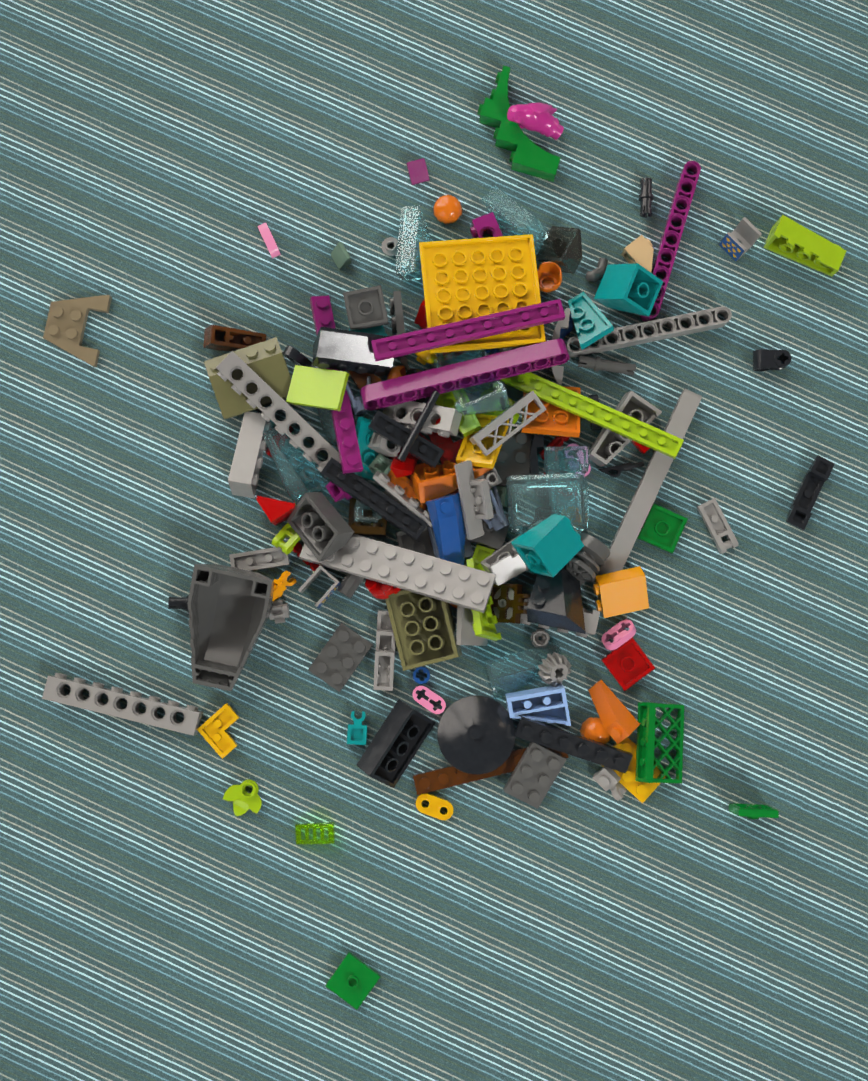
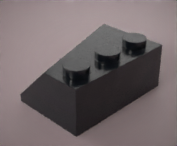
[527,568,586,634]

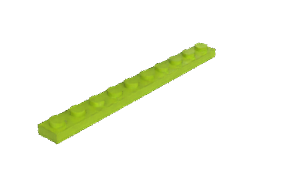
[500,372,684,459]

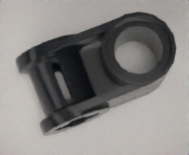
[753,349,792,371]

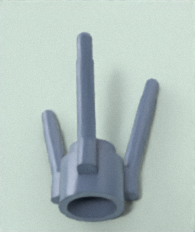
[340,370,371,415]
[483,486,509,531]

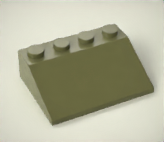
[204,337,291,420]
[385,590,463,671]

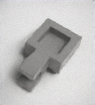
[592,766,627,801]

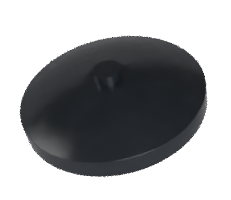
[437,695,515,775]

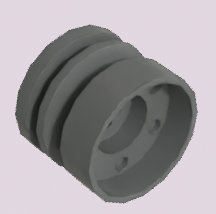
[563,532,611,582]

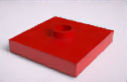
[601,637,655,691]

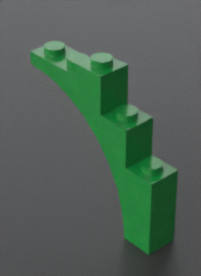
[477,65,561,182]

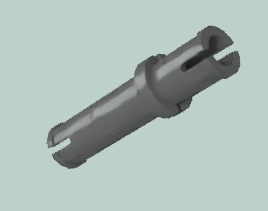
[577,355,636,376]

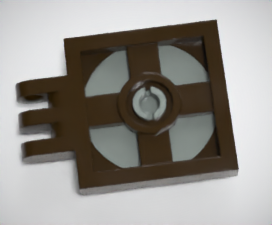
[490,584,531,624]

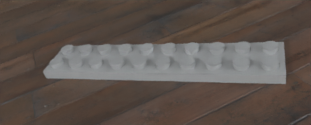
[299,534,496,613]

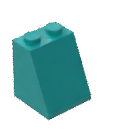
[594,263,663,316]
[511,514,584,577]

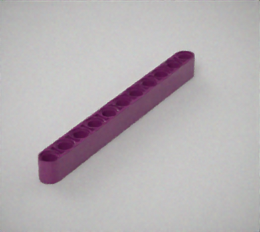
[360,339,570,411]

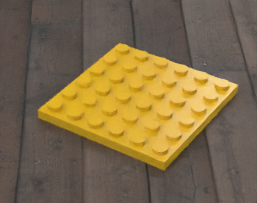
[419,234,546,353]

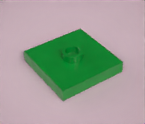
[637,503,688,554]
[729,803,779,819]
[325,952,381,1010]

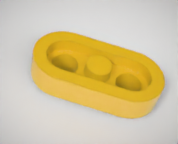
[416,793,453,820]

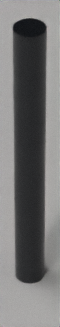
[397,390,440,462]

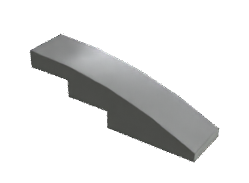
[373,610,396,691]

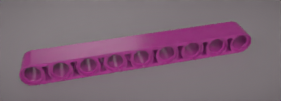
[640,161,701,322]

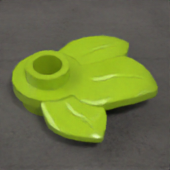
[223,779,262,816]

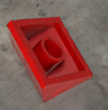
[256,496,297,526]

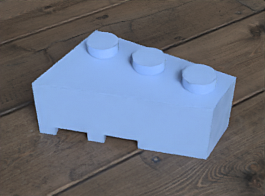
[505,684,571,726]

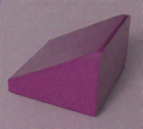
[407,158,430,185]

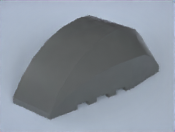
[187,564,274,691]

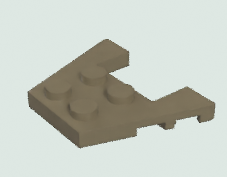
[43,295,112,367]

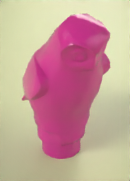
[507,103,564,140]

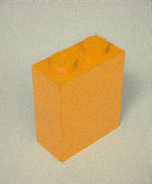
[593,566,649,618]

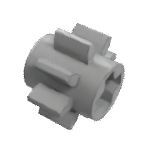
[269,600,290,624]

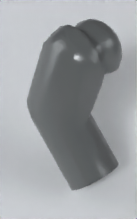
[586,258,608,282]

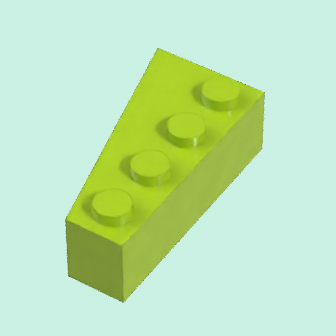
[763,214,846,277]

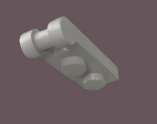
[697,498,739,554]

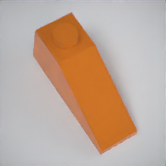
[588,680,640,744]

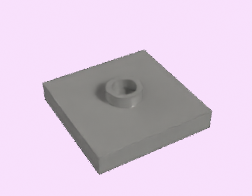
[456,606,488,646]

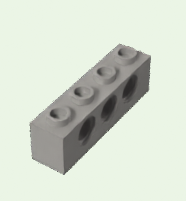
[383,401,462,438]

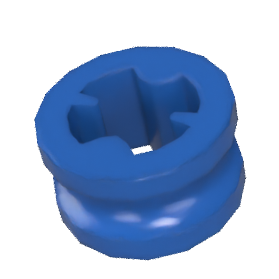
[413,666,430,684]

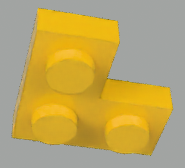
[197,703,240,759]

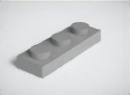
[229,547,290,571]

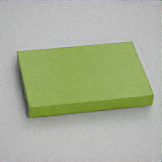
[286,365,349,411]

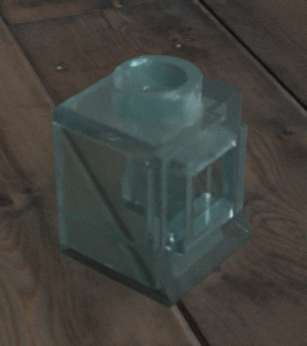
[353,500,382,524]

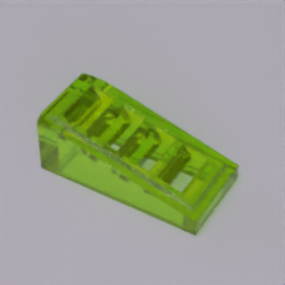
[295,822,335,844]

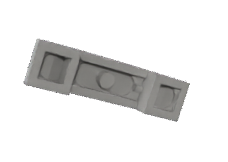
[552,308,570,386]

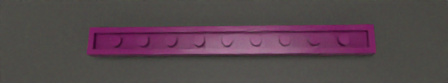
[310,295,363,474]
[371,299,565,362]

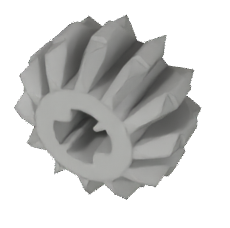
[538,652,572,687]

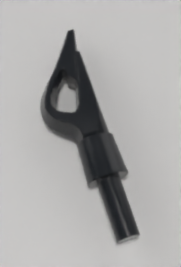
[598,462,644,478]

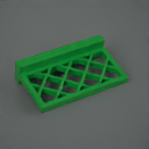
[635,702,684,784]

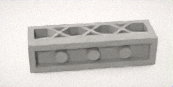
[469,391,546,456]

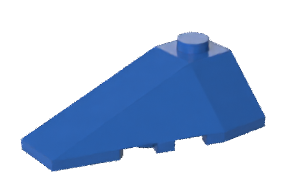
[426,492,466,565]

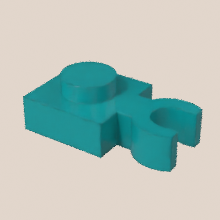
[347,710,368,745]

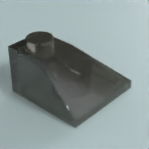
[536,226,583,274]

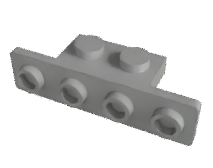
[454,460,494,540]
[372,471,432,527]

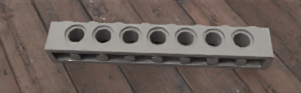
[216,351,341,472]
[42,673,203,736]

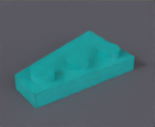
[568,291,614,350]

